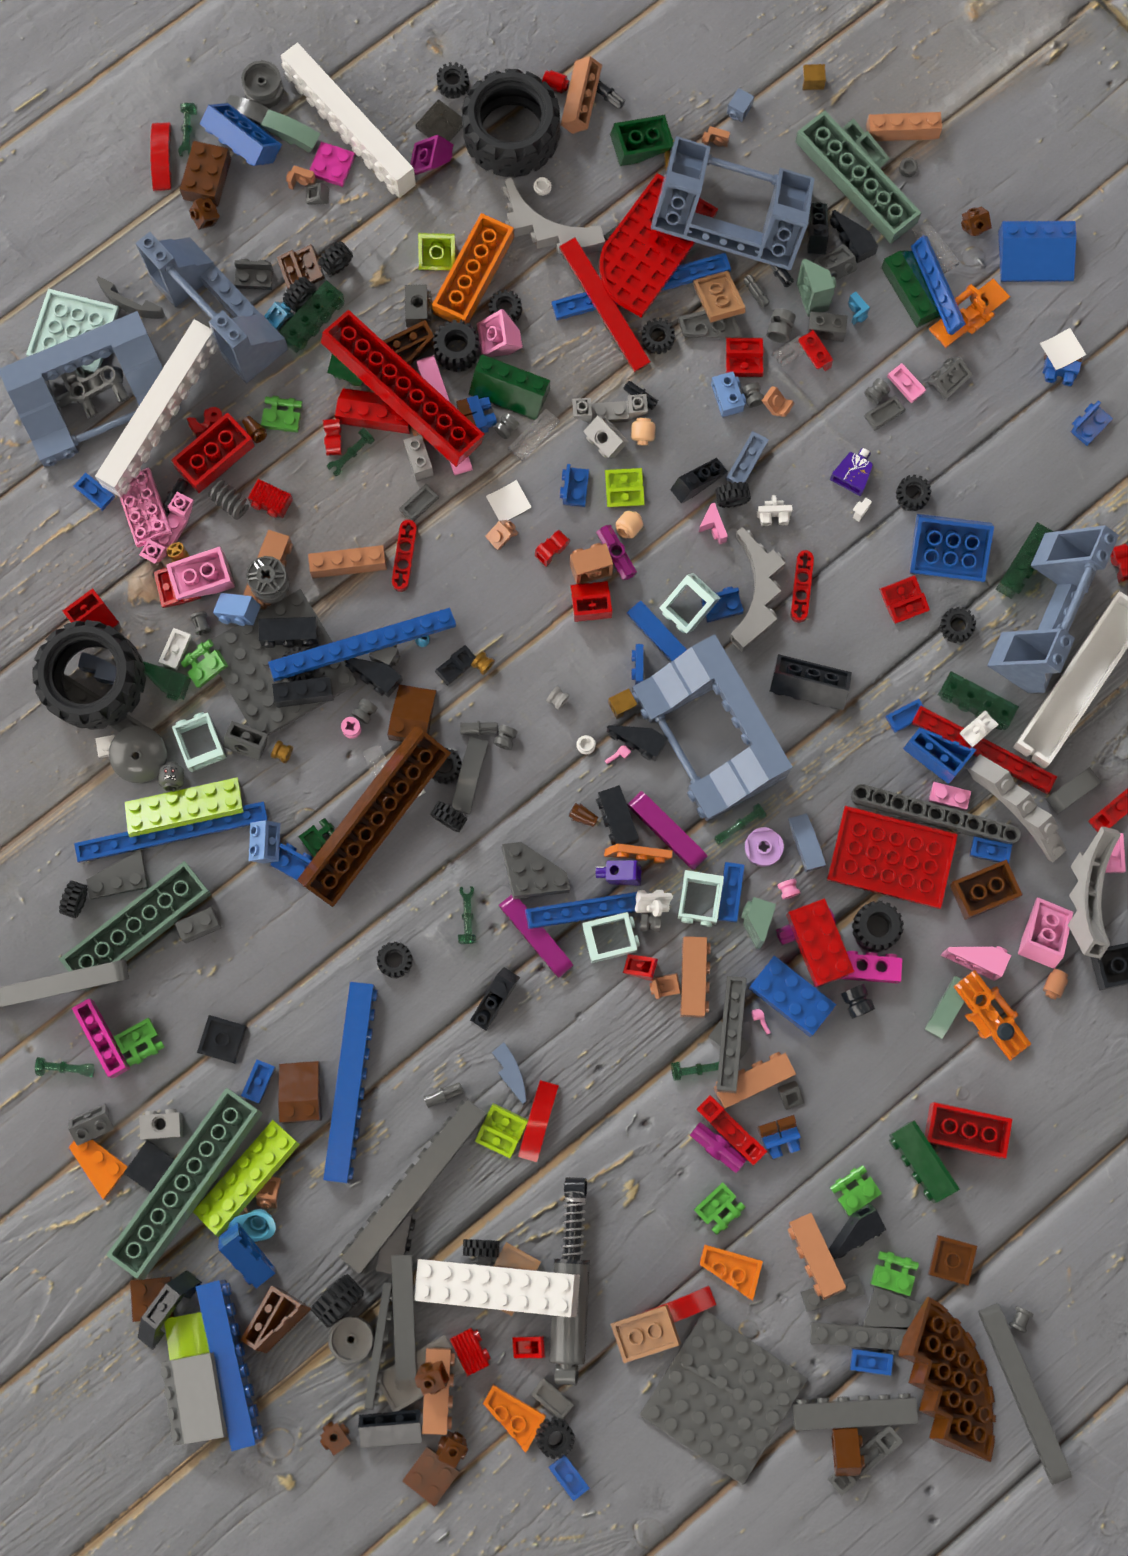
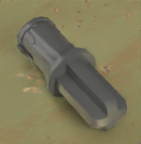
[460,721,498,736]
[424,1083,463,1108]

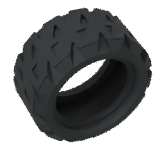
[462,69,560,177]
[32,620,146,730]

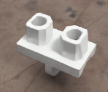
[757,495,792,526]
[960,710,999,747]
[635,890,673,917]

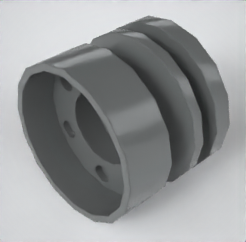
[246,556,290,604]

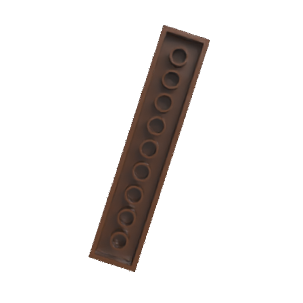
[297,726,451,907]

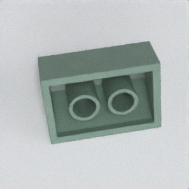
[797,259,836,316]
[741,897,776,949]

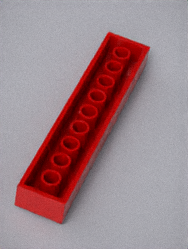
[321,309,485,467]

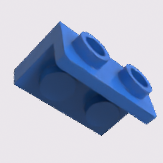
[1071,400,1113,446]
[560,464,589,507]
[701,587,744,623]
[270,843,313,880]

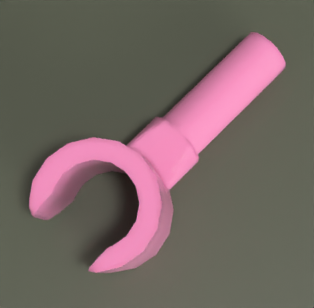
[605,746,631,764]
[751,1009,771,1035]

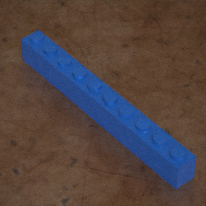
[323,982,378,1183]

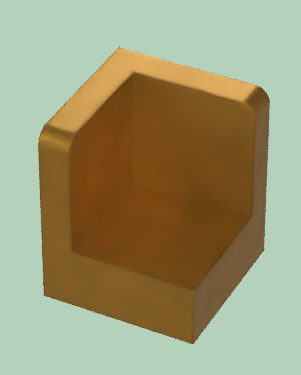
[802,64,826,90]
[608,688,637,719]

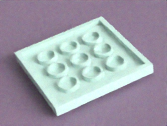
[26,289,119,374]

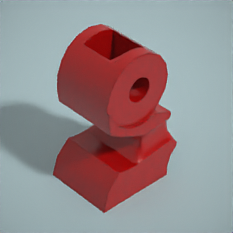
[186,407,223,438]
[323,419,342,456]
[535,530,571,567]
[1110,544,1128,583]

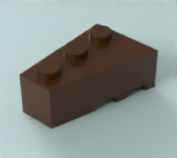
[383,320,434,365]

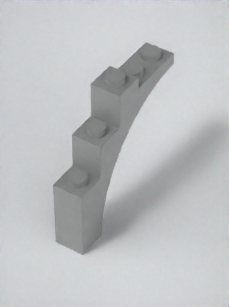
[502,178,605,260]
[729,527,785,652]
[966,755,1066,863]
[1068,826,1121,959]

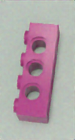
[841,951,902,984]
[72,998,130,1079]

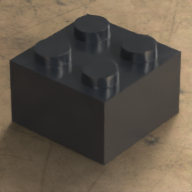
[1090,943,1128,991]

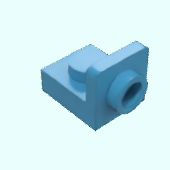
[848,291,870,325]
[264,302,295,331]

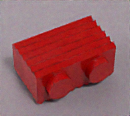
[248,479,293,518]
[450,1327,491,1376]

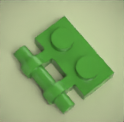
[261,396,303,433]
[181,639,228,688]
[114,1018,165,1066]
[830,1165,882,1216]
[693,1182,746,1235]
[870,1251,919,1296]

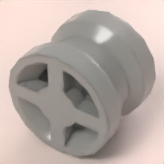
[546,686,570,710]

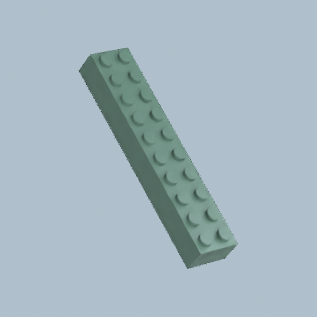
[106,1088,263,1280]

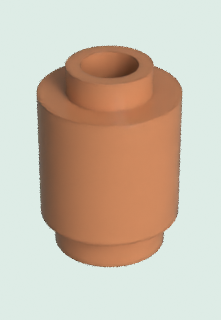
[1043,969,1068,1000]

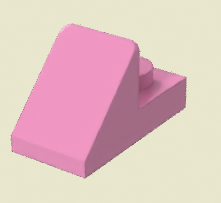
[699,503,728,545]

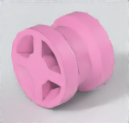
[341,717,361,739]
[777,878,801,900]

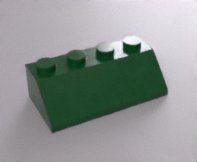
[881,251,940,328]
[468,354,550,421]
[889,1120,960,1203]

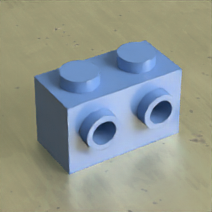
[711,371,746,417]
[213,593,261,626]
[249,820,280,864]

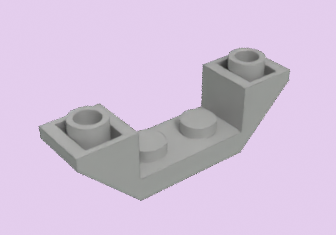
[572,394,648,423]

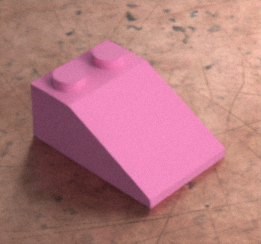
[166,547,235,600]
[1018,897,1073,969]
[941,946,1011,981]

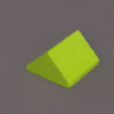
[418,233,456,270]

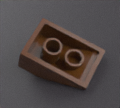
[387,684,437,742]
[278,1061,322,1124]

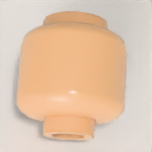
[631,418,656,445]
[615,511,643,539]

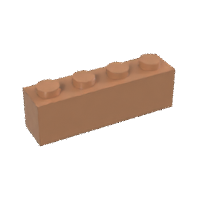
[560,56,602,134]
[866,112,942,141]
[243,530,293,609]
[308,545,387,579]
[680,937,711,1018]
[713,1052,796,1109]
[787,1213,846,1300]
[422,1347,455,1435]

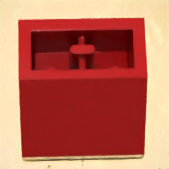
[570,581,612,622]
[62,588,119,628]

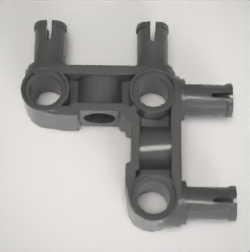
[55,366,129,419]

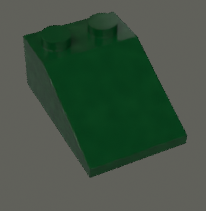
[610,115,674,166]

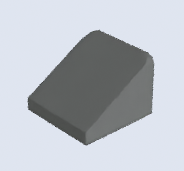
[306,182,329,204]
[777,1081,804,1110]

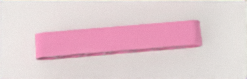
[416,355,472,476]

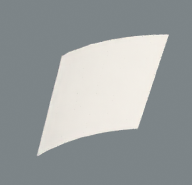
[1040,328,1086,370]
[486,480,531,521]

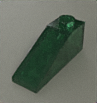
[143,661,191,701]

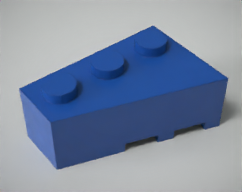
[903,728,977,784]
[218,1222,276,1288]

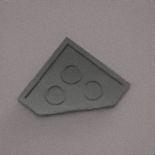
[501,842,570,899]

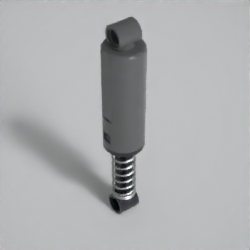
[549,1177,590,1385]

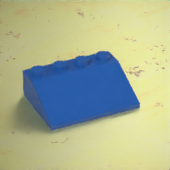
[998,221,1076,282]
[910,514,994,582]

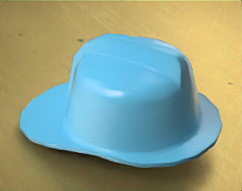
[228,1209,276,1242]

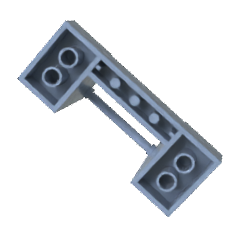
[651,136,815,271]
[135,232,288,384]
[0,311,181,467]
[987,525,1119,693]
[632,634,792,822]

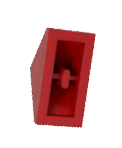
[623,954,658,981]
[512,1335,545,1358]

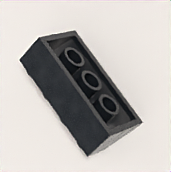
[769,654,852,710]

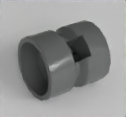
[766,308,796,343]

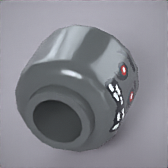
[159,762,184,792]

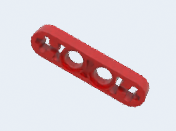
[392,520,417,592]
[790,550,814,623]

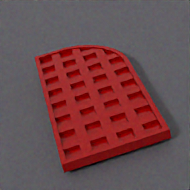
[599,173,718,318]

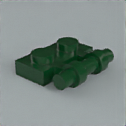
[298,818,335,857]

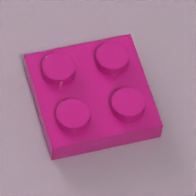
[310,141,355,187]

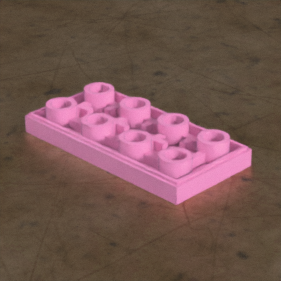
[120,468,172,548]

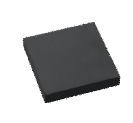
[197,1015,247,1064]
[124,1140,175,1193]

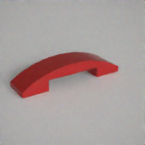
[150,122,171,191]
[1088,788,1128,832]
[518,1080,559,1162]
[696,1095,767,1166]
[639,1286,716,1323]

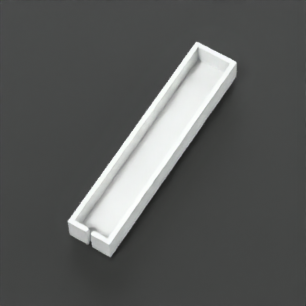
[281,42,416,198]
[95,319,218,497]
[1013,591,1128,769]

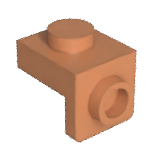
[485,520,518,550]
[650,973,681,999]

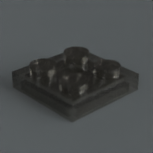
[415,99,463,142]

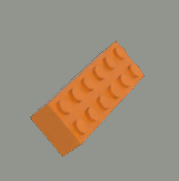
[432,213,514,325]

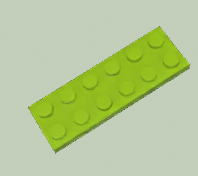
[125,777,244,837]
[193,1120,300,1237]

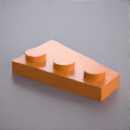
[69,1139,128,1200]

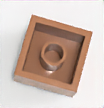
[570,543,613,584]

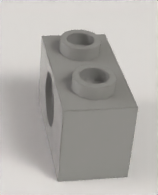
[583,415,629,458]
[403,435,434,481]
[139,1109,183,1140]

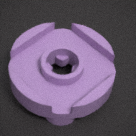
[744,827,784,867]

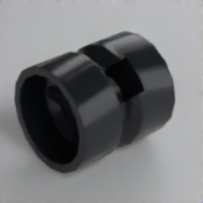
[841,984,875,1019]

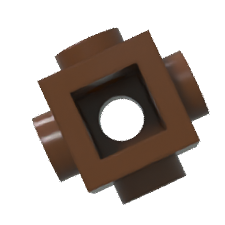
[189,198,220,230]
[961,206,992,236]
[415,1361,449,1395]
[320,1421,353,1456]
[437,1430,468,1468]

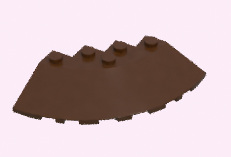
[898,1297,996,1462]

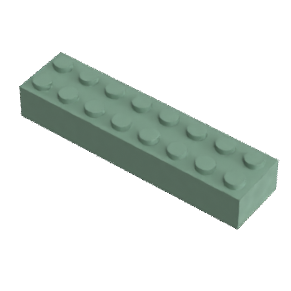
[796,110,921,244]
[59,861,212,992]

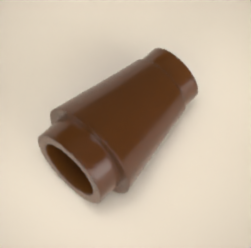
[242,416,267,443]
[568,803,598,827]

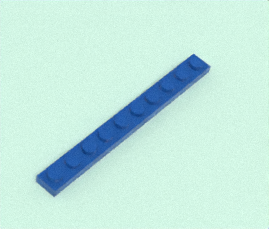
[551,253,731,321]
[268,607,456,682]
[74,801,268,863]

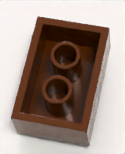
[179,141,232,207]
[949,859,1023,920]

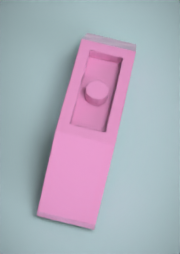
[139,492,194,564]

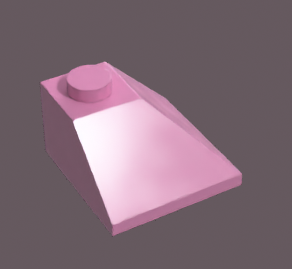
[477,309,522,357]

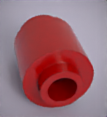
[542,70,570,93]

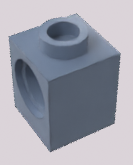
[727,88,754,122]

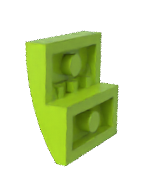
[605,468,644,507]
[475,1103,528,1159]
[164,1312,210,1360]

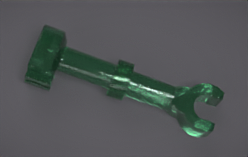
[178,103,197,157]
[326,427,375,477]
[714,803,767,845]
[458,886,476,944]
[35,1057,95,1077]
[671,1061,719,1081]

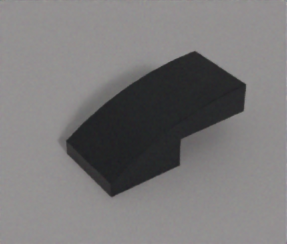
[435,645,476,686]

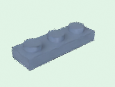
[726,431,769,483]

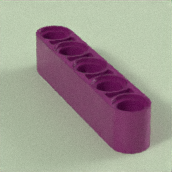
[627,791,708,870]
[499,894,574,978]

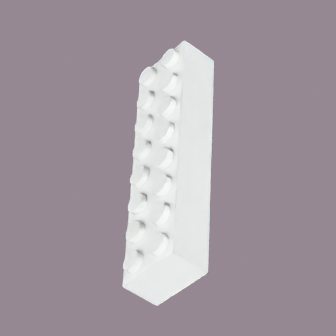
[414,1259,580,1317]

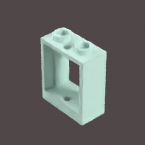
[660,573,720,634]
[172,712,226,772]
[677,870,724,927]
[582,912,640,963]

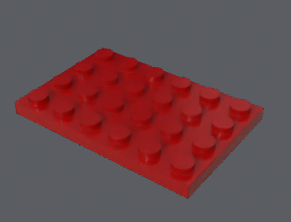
[827,806,958,909]

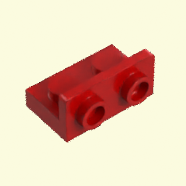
[798,330,833,371]

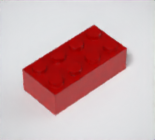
[171,412,255,493]
[786,898,855,988]
[925,1102,1013,1159]

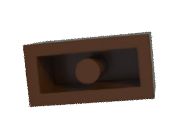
[831,1428,865,1476]

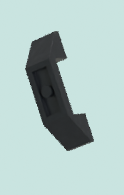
[137,1270,202,1350]

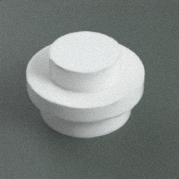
[534,177,552,196]
[577,735,596,755]

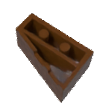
[241,1285,311,1354]

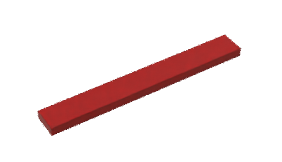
[559,237,650,372]
[912,706,1057,794]

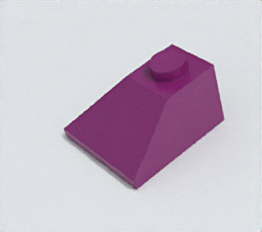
[410,135,454,175]

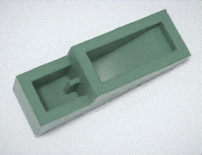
[260,110,320,153]
[842,118,890,168]
[925,976,964,1039]

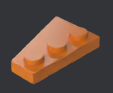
[604,843,672,863]
[699,1245,763,1301]
[483,1384,546,1453]

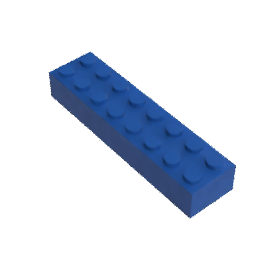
[196,1279,263,1451]

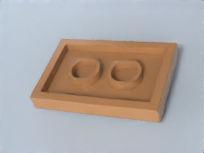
[693,271,746,322]
[493,1242,541,1316]
[611,1304,681,1363]

